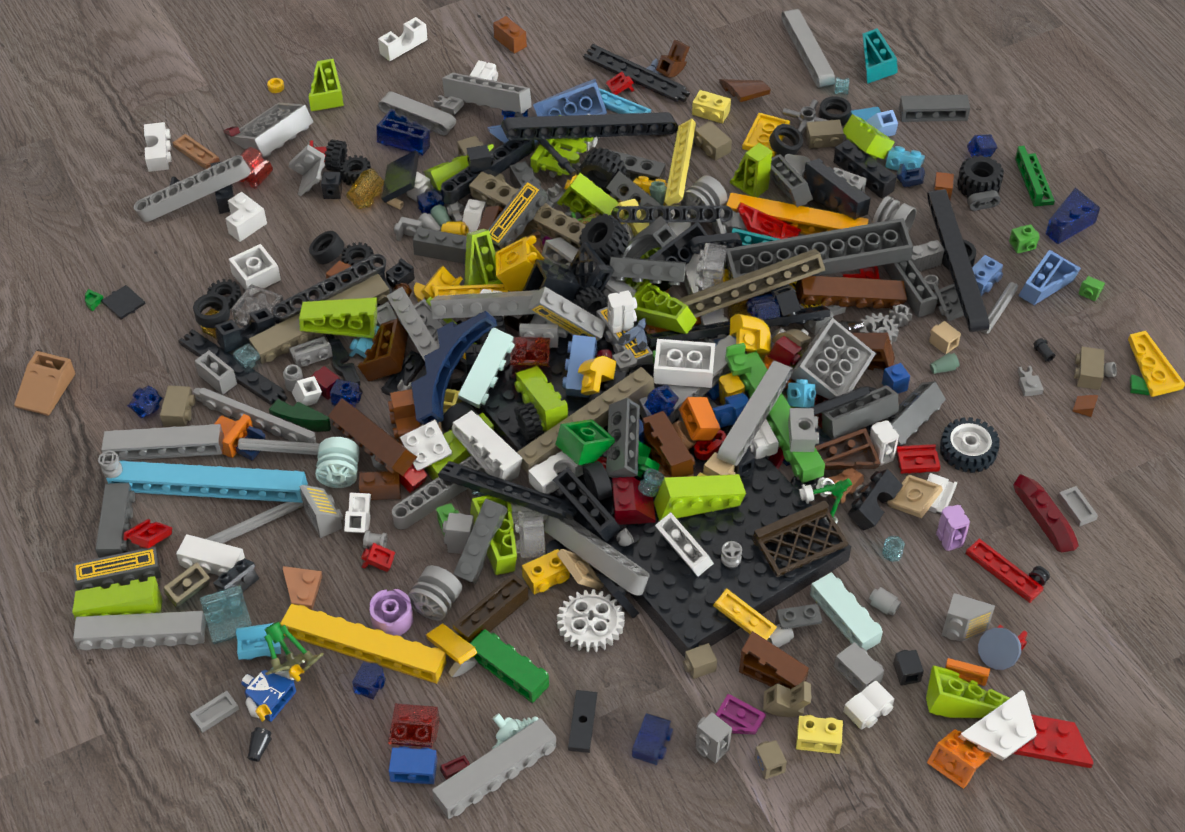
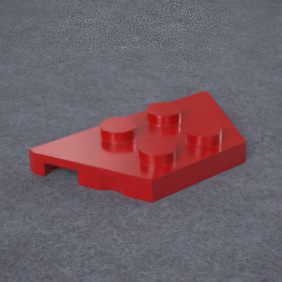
[737,202,801,239]
[1012,714,1093,768]

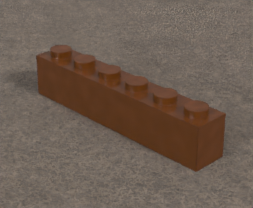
[795,276,907,309]
[328,398,417,476]

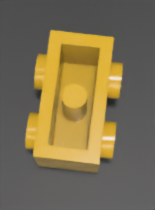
[522,549,570,595]

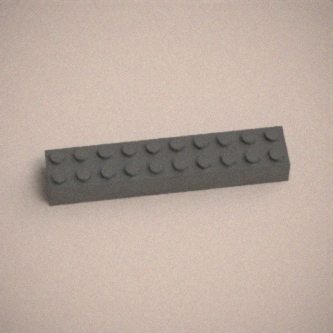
[725,218,913,280]

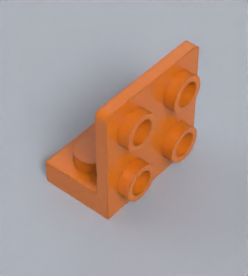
[214,414,253,458]
[927,729,991,789]

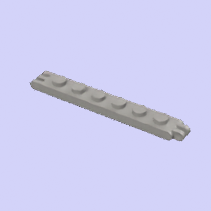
[193,388,316,443]

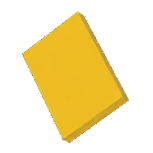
[742,113,790,157]

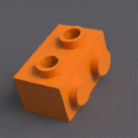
[679,397,720,440]

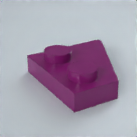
[715,694,766,735]

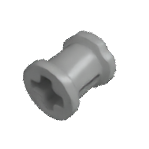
[363,530,387,548]

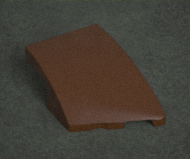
[719,79,771,102]

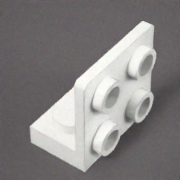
[400,420,452,471]

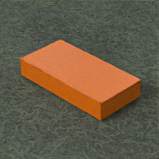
[945,658,990,686]

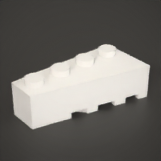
[452,410,523,482]

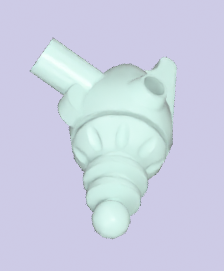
[492,713,539,750]

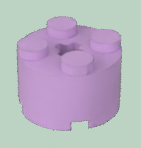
[369,589,413,636]

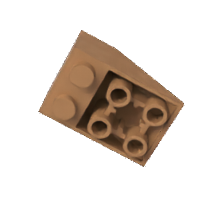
[14,351,75,416]

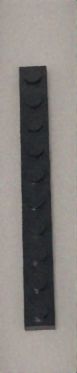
[646,305,830,348]

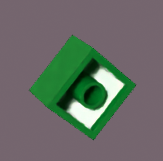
[555,419,615,465]

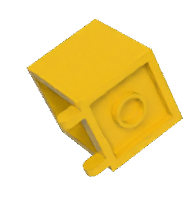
[495,236,545,292]

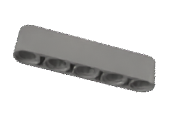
[378,91,456,136]

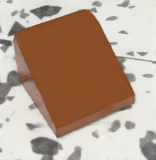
[1072,395,1098,417]

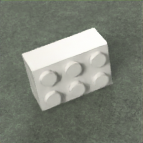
[654,339,715,388]

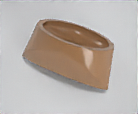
[672,420,696,450]

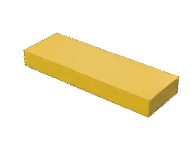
[713,588,777,640]
[426,623,477,664]

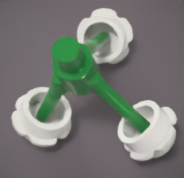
[799,477,852,524]

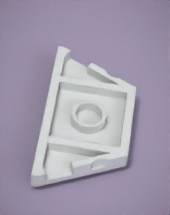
[959,690,1037,761]

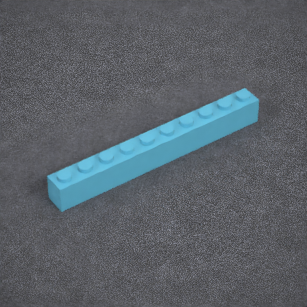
[106,461,308,503]

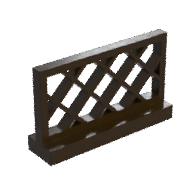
[752,500,849,577]

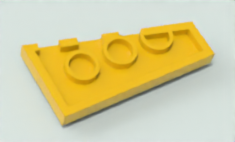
[1128,331,1185,397]

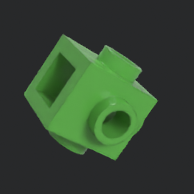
[1009,224,1039,254]

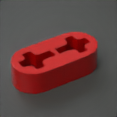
[694,430,726,460]

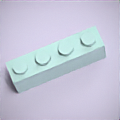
[458,328,515,408]
[810,572,883,651]

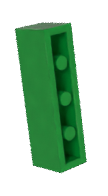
[470,629,549,704]

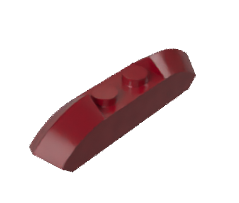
[1013,474,1079,553]

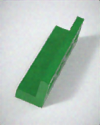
[1015,146,1055,207]

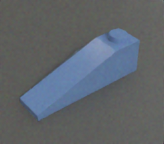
[533,79,607,117]

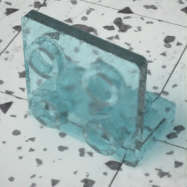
[200,586,252,644]

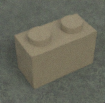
[805,120,844,149]
[694,121,732,161]
[1074,346,1104,390]
[160,385,196,427]
[164,562,210,609]

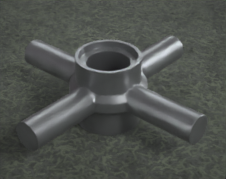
[782,99,829,135]

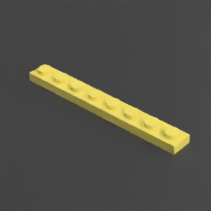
[664,119,696,206]

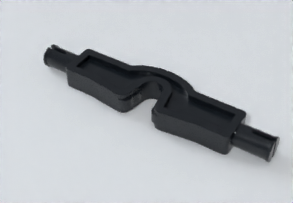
[326,334,363,396]

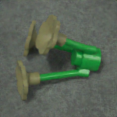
[264,621,324,675]

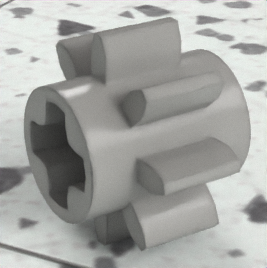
[889,304,912,327]

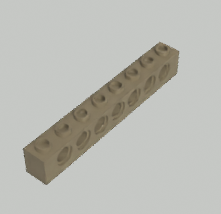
[469,172,585,250]

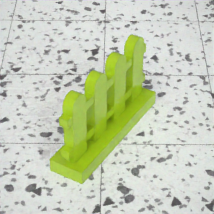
[530,115,594,176]

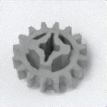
[858,313,899,345]

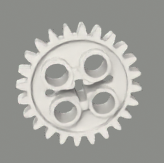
[557,589,625,652]

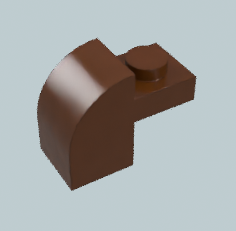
[656,40,690,77]

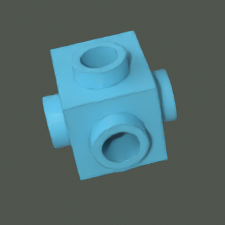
[787,379,816,408]

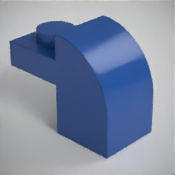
[712,393,748,428]

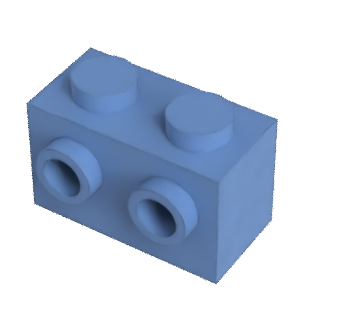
[972,255,1003,296]

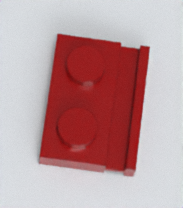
[896,444,940,474]
[124,519,172,548]

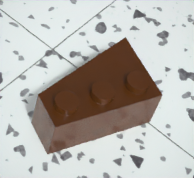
[357,318,408,382]
[852,332,895,371]
[642,411,695,477]
[815,428,881,470]
[739,631,809,689]

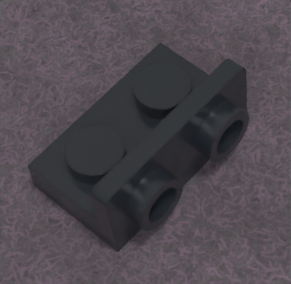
[213,558,259,604]

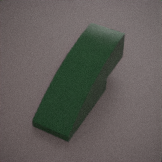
[269,399,331,432]

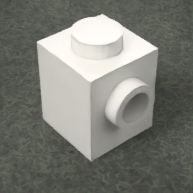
[407,172,431,203]
[292,376,322,406]

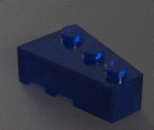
[376,109,430,156]
[1046,187,1100,244]

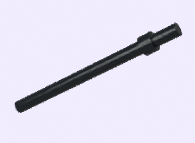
[514,112,577,177]

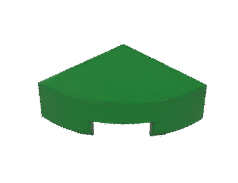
[85,289,104,312]
[1130,374,1150,395]

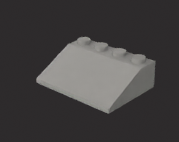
[228,102,314,158]
[790,318,876,399]

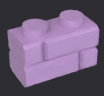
[936,505,970,551]

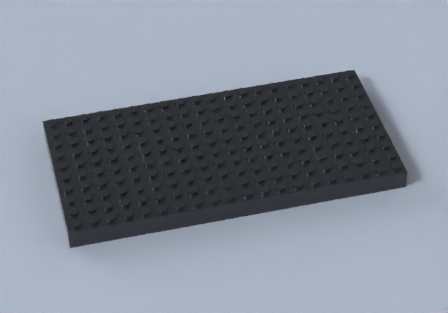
[459,305,851,658]

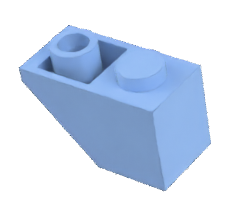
[867,110,898,136]

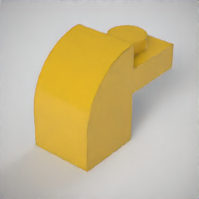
[578,356,616,396]

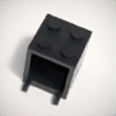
[523,259,580,316]

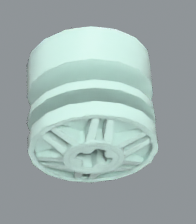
[315,437,360,488]

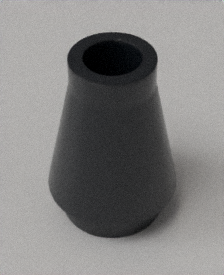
[247,727,272,762]

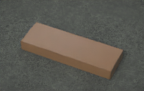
[172,134,220,169]

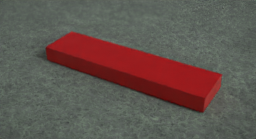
[965,538,1044,603]

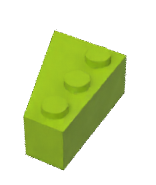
[308,59,344,111]
[843,114,895,159]
[729,143,772,197]
[464,229,502,285]

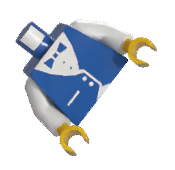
[241,664,305,722]

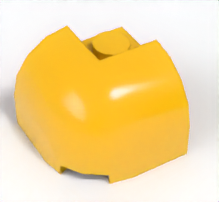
[730,314,771,359]

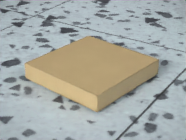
[887,474,943,518]
[557,549,604,590]

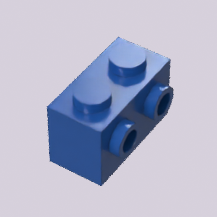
[389,746,438,784]

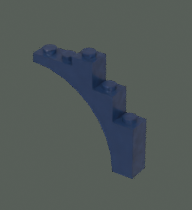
[411,311,497,425]

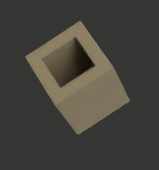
[683,643,717,679]
[754,740,787,779]

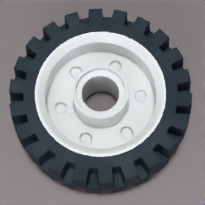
[940,417,1000,473]

